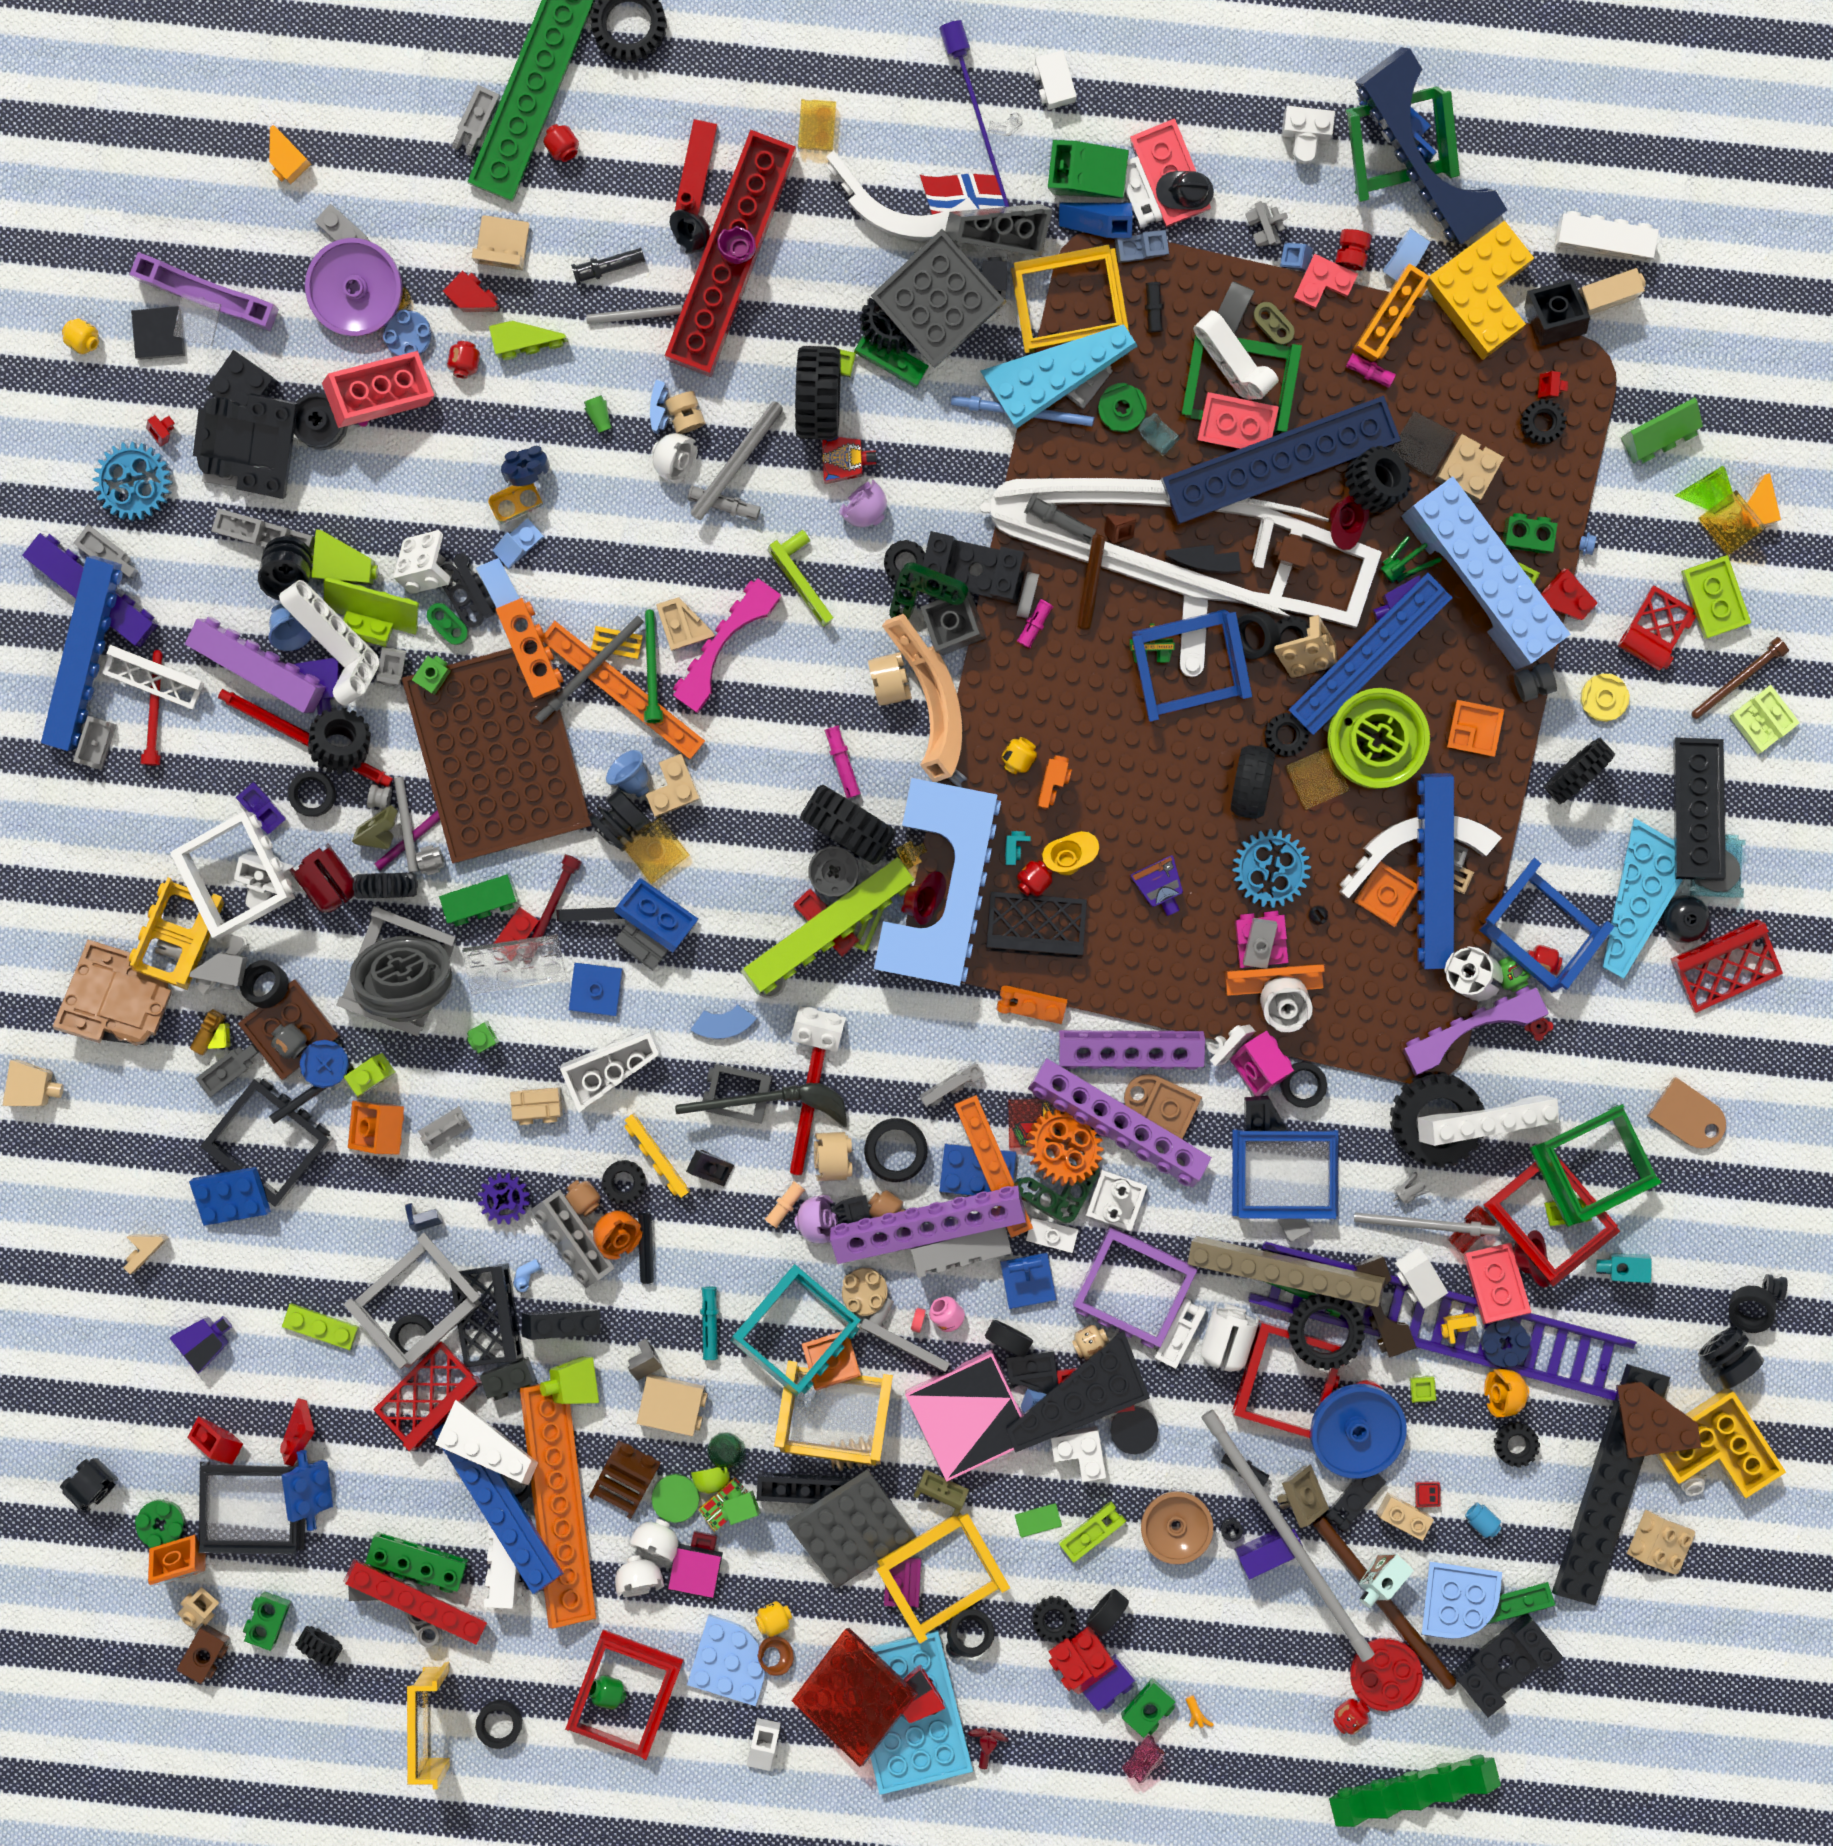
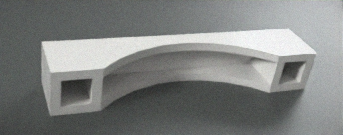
[1417,1095,1559,1146]

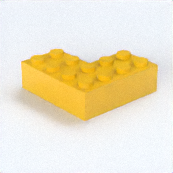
[1425,220,1534,360]
[1656,1389,1786,1498]

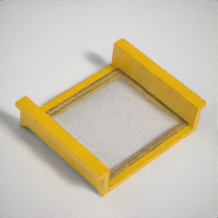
[774,1361,893,1466]
[407,1662,450,1789]

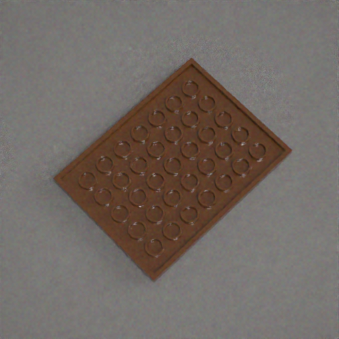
[402,642,592,864]

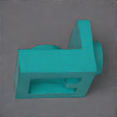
[1005,831,1031,865]

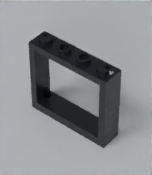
[200,1078,333,1207]

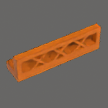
[1225,964,1325,996]

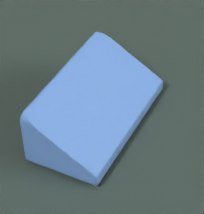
[476,558,520,608]

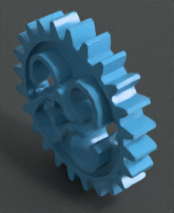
[92,442,173,521]
[1232,829,1311,908]

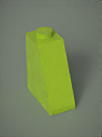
[312,529,378,585]

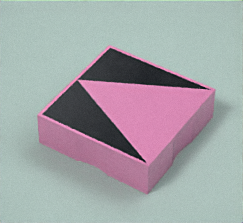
[905,1350,1023,1482]

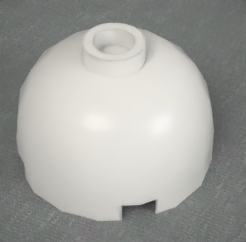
[652,433,698,483]
[629,1519,678,1562]
[615,1556,664,1597]

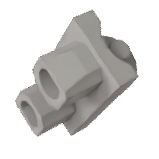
[1245,201,1288,247]

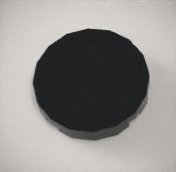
[1110,1406,1158,1455]

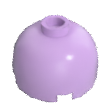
[839,480,887,527]
[795,1195,838,1244]

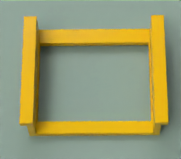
[1011,245,1129,354]
[876,1512,1010,1644]

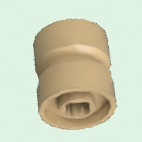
[665,391,706,434]

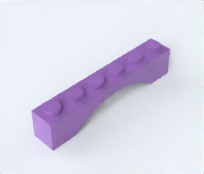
[129,252,279,332]
[1403,986,1549,1077]

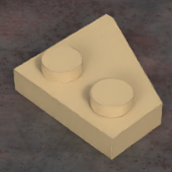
[656,597,715,651]

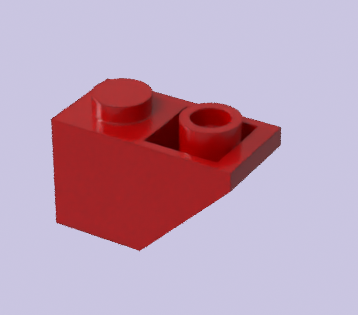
[443,270,500,312]

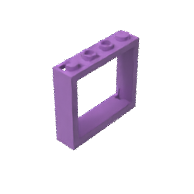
[1072,1226,1198,1348]

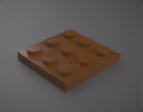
[238,979,340,1080]

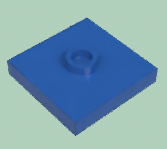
[569,962,623,1016]

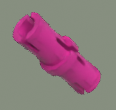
[1346,353,1396,388]
[1017,599,1054,649]

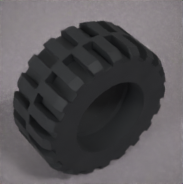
[795,346,841,440]
[801,784,896,865]
[1390,1072,1485,1168]

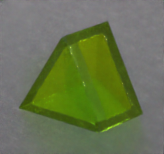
[1674,466,1735,514]

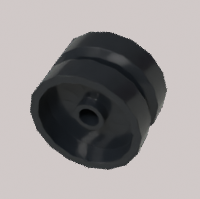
[294,393,348,450]

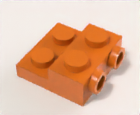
[1037,755,1072,810]

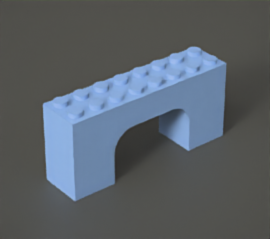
[1401,476,1571,670]
[874,778,1001,986]

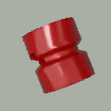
[1335,229,1372,271]

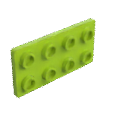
[324,577,419,647]

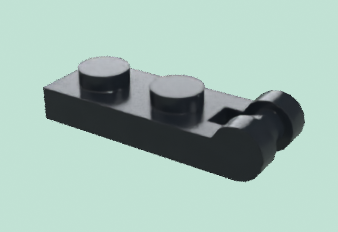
[454,553,495,618]
[1324,1474,1386,1532]

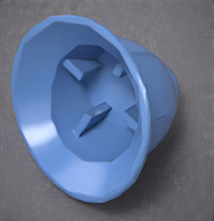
[268,604,312,651]
[606,750,649,797]

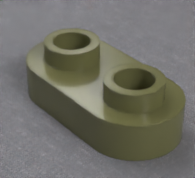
[1253,302,1295,345]

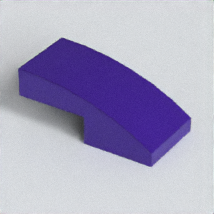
[236,781,286,834]

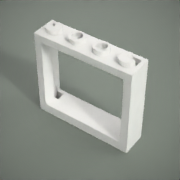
[170,811,295,939]

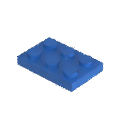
[614,878,699,953]
[939,1143,1016,1195]
[189,1167,271,1226]

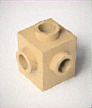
[178,1587,219,1630]

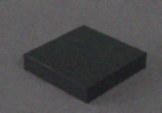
[131,306,185,360]

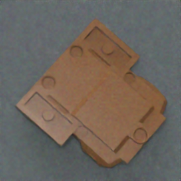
[53,939,172,1046]

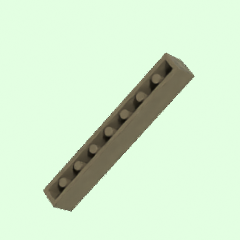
[1187,1236,1385,1307]

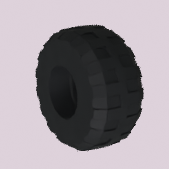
[1230,745,1275,819]

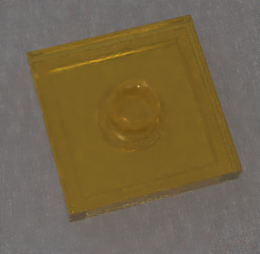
[1698,490,1766,555]
[625,817,690,884]

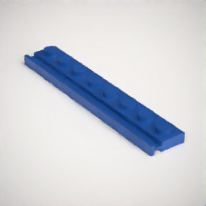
[1288,573,1453,735]
[432,1423,564,1594]

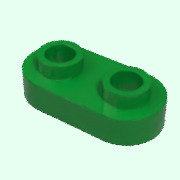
[427,603,469,645]

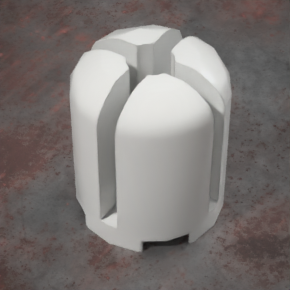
[1445,946,1503,1001]
[1200,1304,1260,1372]

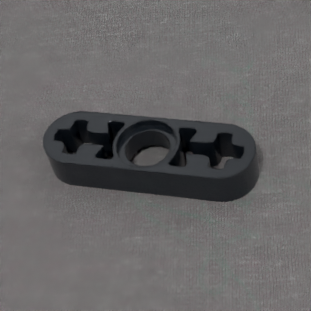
[440,564,484,628]
[556,907,624,922]

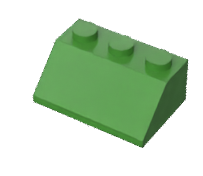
[1621,398,1703,464]

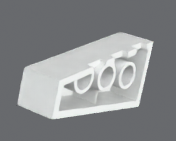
[560,1028,660,1113]
[435,1400,538,1485]
[484,1503,526,1609]

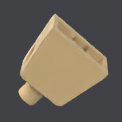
[2,1059,64,1106]

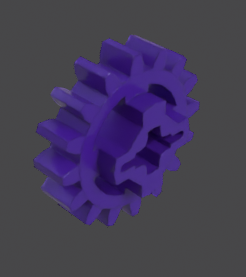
[478,1172,530,1225]

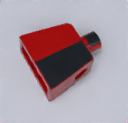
[884,1664,945,1723]

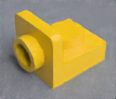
[1441,1312,1477,1344]

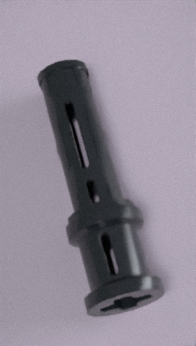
[571,247,645,286]

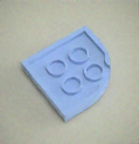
[1421,1562,1502,1639]
[687,1614,765,1706]

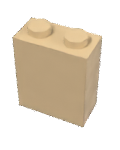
[1579,268,1646,315]
[636,1374,708,1436]

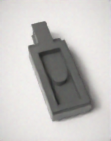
[195,1044,259,1097]

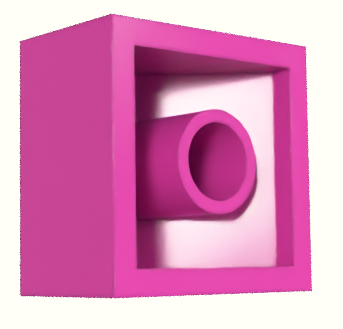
[1230,1031,1294,1096]

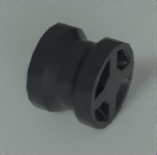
[1762,1274,1788,1301]

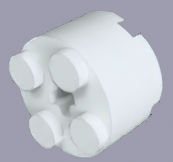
[1260,976,1312,1032]

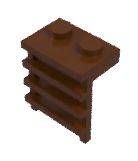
[589,1440,661,1519]

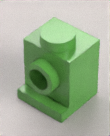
[467,1021,499,1054]

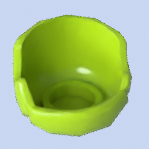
[691,1467,730,1494]

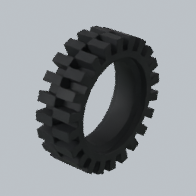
[590,0,667,63]
[1544,737,1615,804]
[1288,1294,1365,1370]

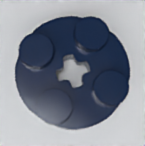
[501,445,550,486]
[1481,1319,1531,1368]

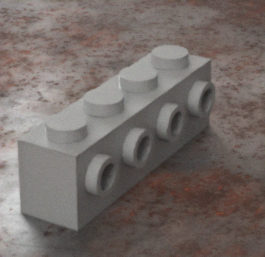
[531,1189,615,1288]

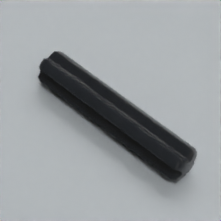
[638,1212,654,1284]

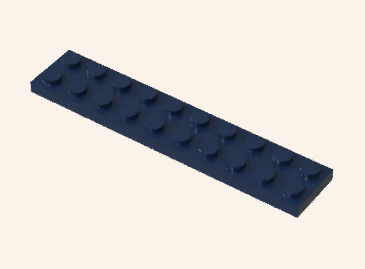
[1161,396,1401,525]

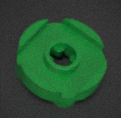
[1098,383,1147,432]
[135,1499,185,1548]

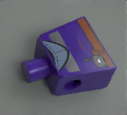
[1129,855,1183,916]

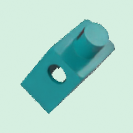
[1596,1253,1652,1283]

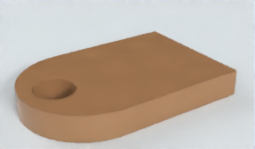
[1124,1074,1202,1139]
[1647,1077,1726,1148]

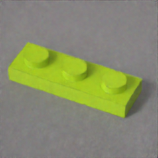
[282,1303,359,1350]

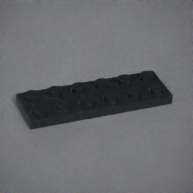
[1673,737,1726,881]

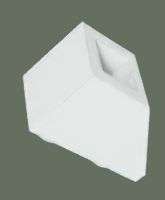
[747,1718,781,1771]

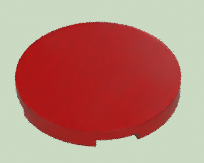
[1350,1638,1423,1712]

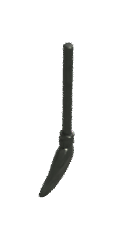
[675,1083,847,1127]

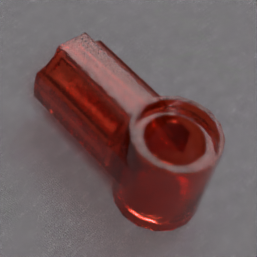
[1447,1205,1496,1254]

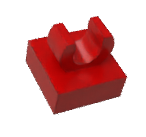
[1538,371,1568,399]
[146,415,175,447]

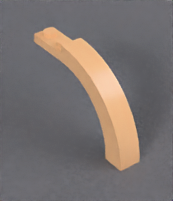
[882,614,962,782]

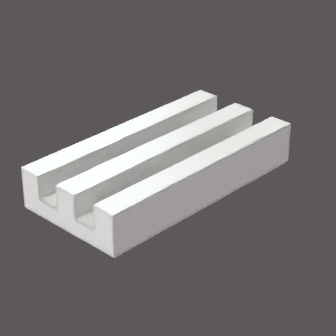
[1252,515,1274,568]

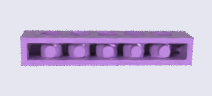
[1059,1030,1205,1070]

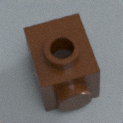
[1273,534,1313,570]

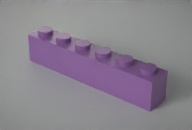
[185,617,326,713]

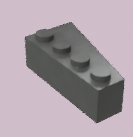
[945,204,1053,257]

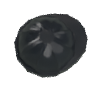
[669,209,710,254]

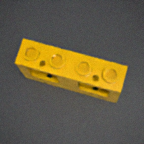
[129,877,224,990]

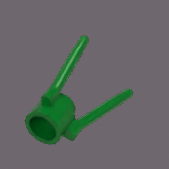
[1381,536,1441,583]

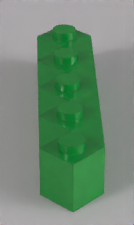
[1329,1754,1501,1827]

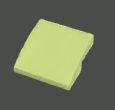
[1729,685,1800,754]

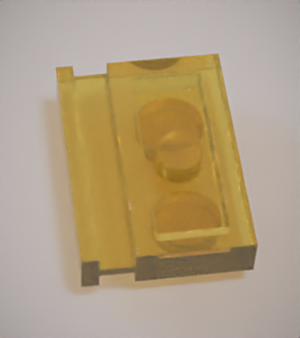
[798,99,836,152]

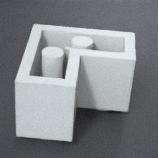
[1050,1426,1106,1482]

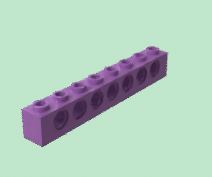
[1028,1058,1212,1188]
[830,1186,1026,1264]

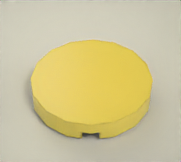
[1580,673,1630,722]

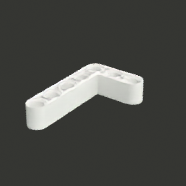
[279,580,380,706]

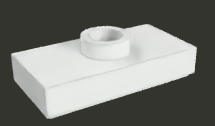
[1026,1217,1078,1253]

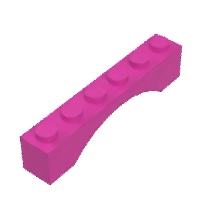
[673,578,782,713]

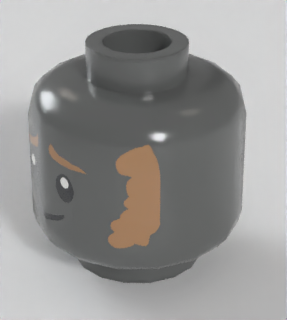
[271,1024,307,1059]

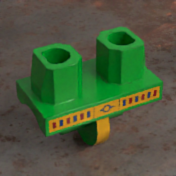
[1129,624,1175,663]

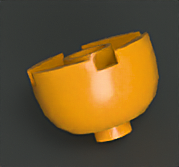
[1484,1369,1529,1418]

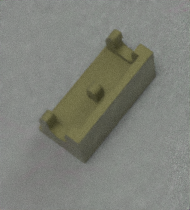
[913,1469,969,1517]

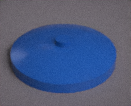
[1310,1384,1407,1479]

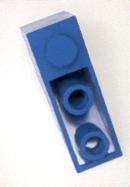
[1059,202,1133,238]

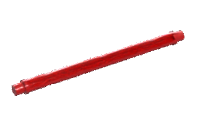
[218,689,393,787]

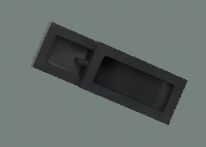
[1164,545,1241,574]

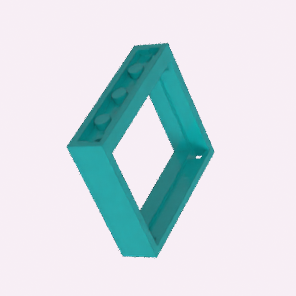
[730,1264,861,1397]

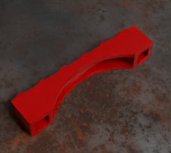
[343,1559,487,1645]

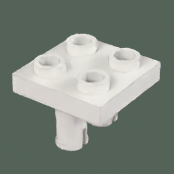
[1085,1169,1147,1231]

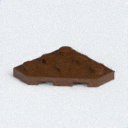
[1616,1381,1702,1458]

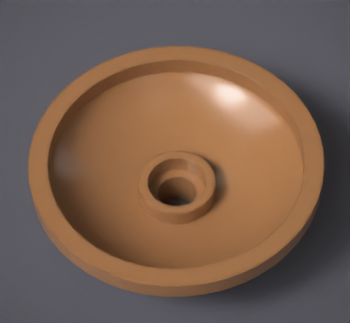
[1141,1491,1213,1564]

